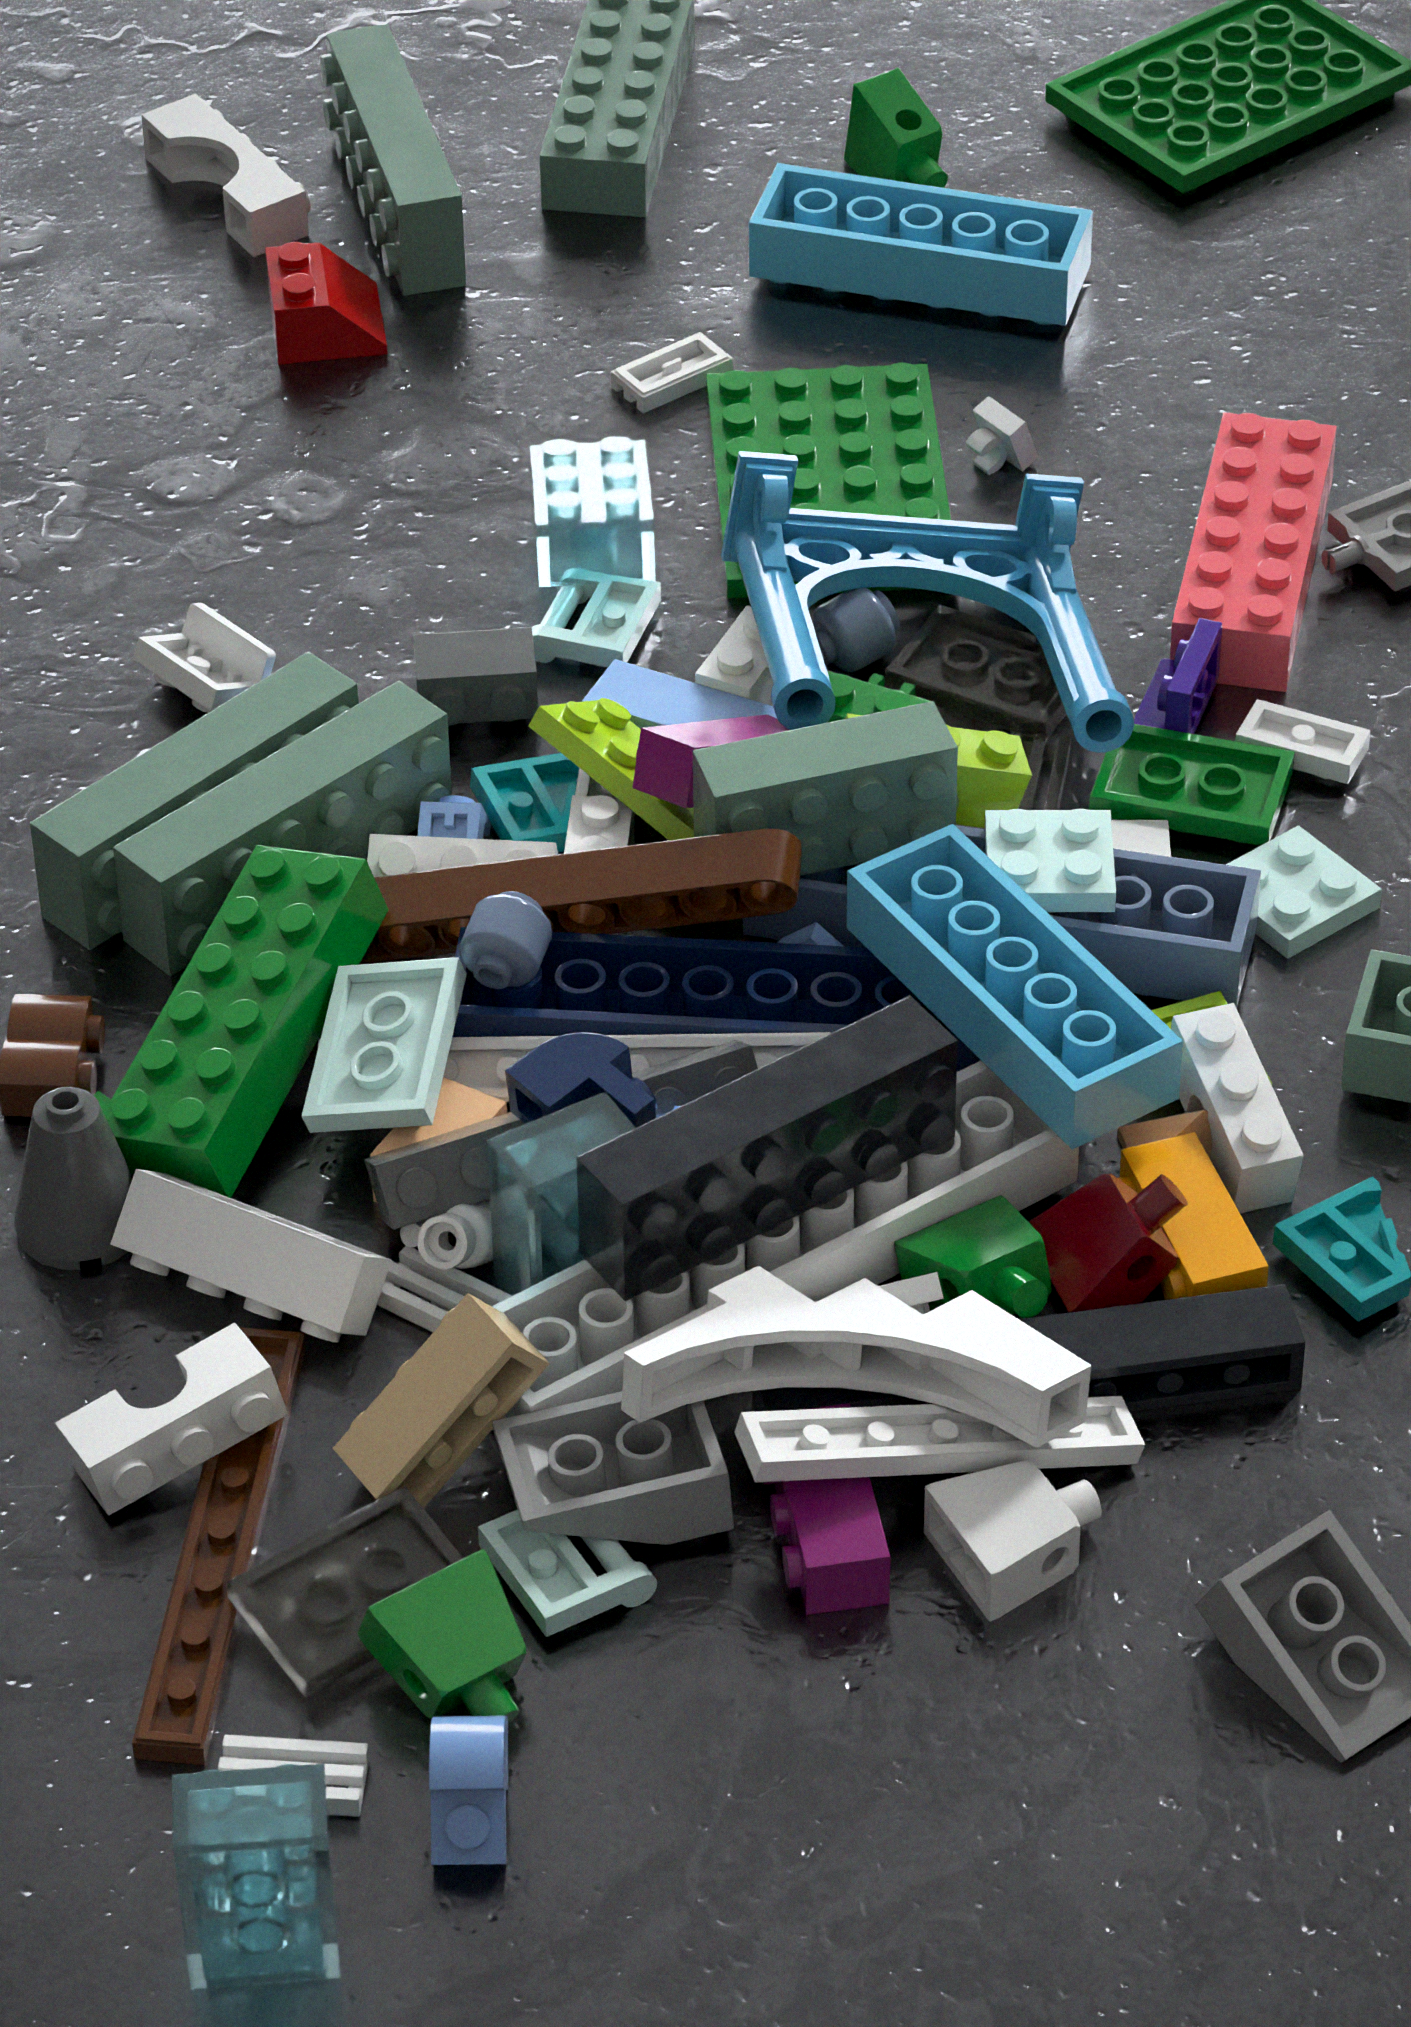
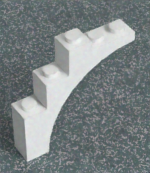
[621,1265,1091,1448]

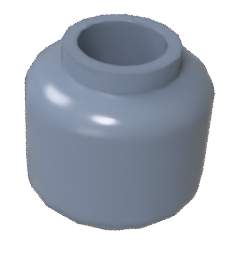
[813,587,900,673]
[459,891,552,989]

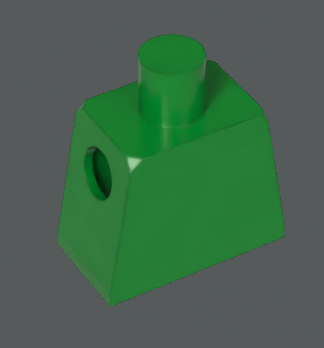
[844,68,948,188]
[894,1195,1052,1318]
[357,1548,527,1723]

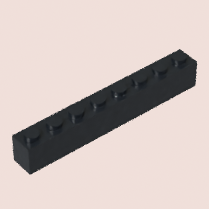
[752,1284,1306,1412]

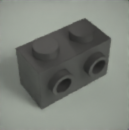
[413,627,538,726]

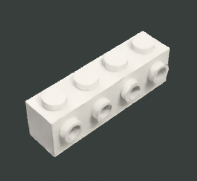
[110,1169,392,1343]

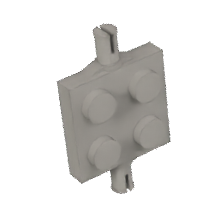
[1321,480,1411,591]

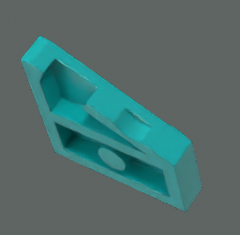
[470,753,580,852]
[1272,1176,1411,1321]

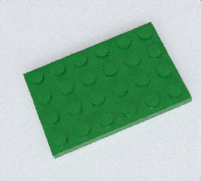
[1045,0,1411,194]
[706,362,951,598]

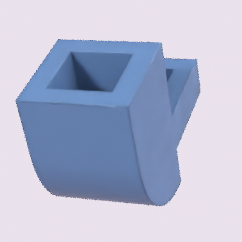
[429,1716,508,1865]

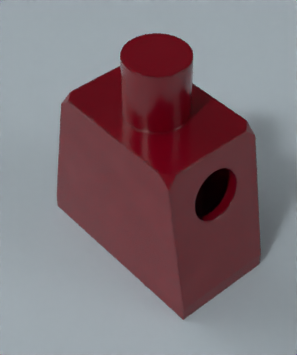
[1029,1174,1188,1313]

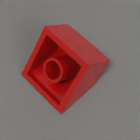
[265,242,388,365]

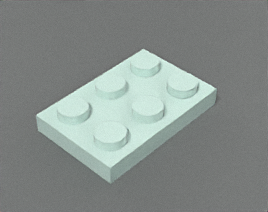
[301,957,467,1133]

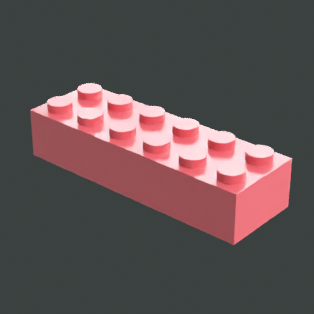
[1170,412,1337,692]

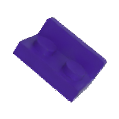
[1134,618,1222,734]

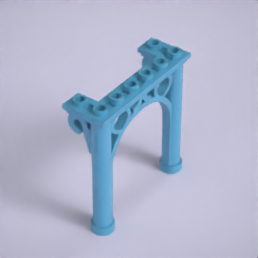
[721,451,1134,753]

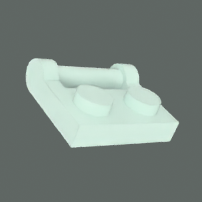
[532,566,661,667]
[478,1509,657,1637]

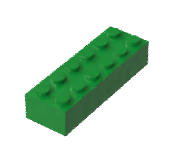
[104,845,389,1198]

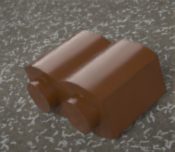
[0,994,105,1117]

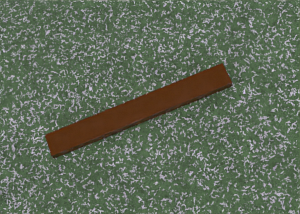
[132,1327,306,1765]

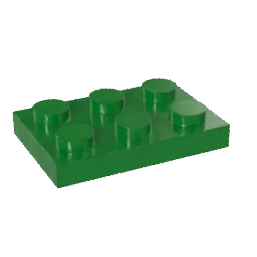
[1089,724,1295,845]

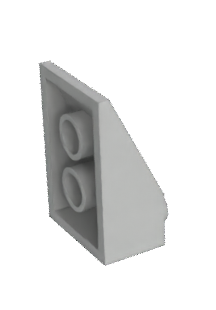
[492,1391,734,1545]
[1195,1510,1411,1763]

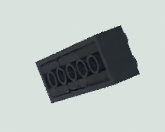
[576,996,958,1301]

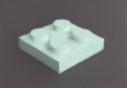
[985,809,1116,912]
[1226,825,1382,959]

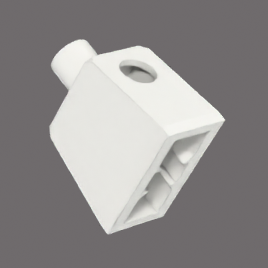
[924,1460,1102,1622]

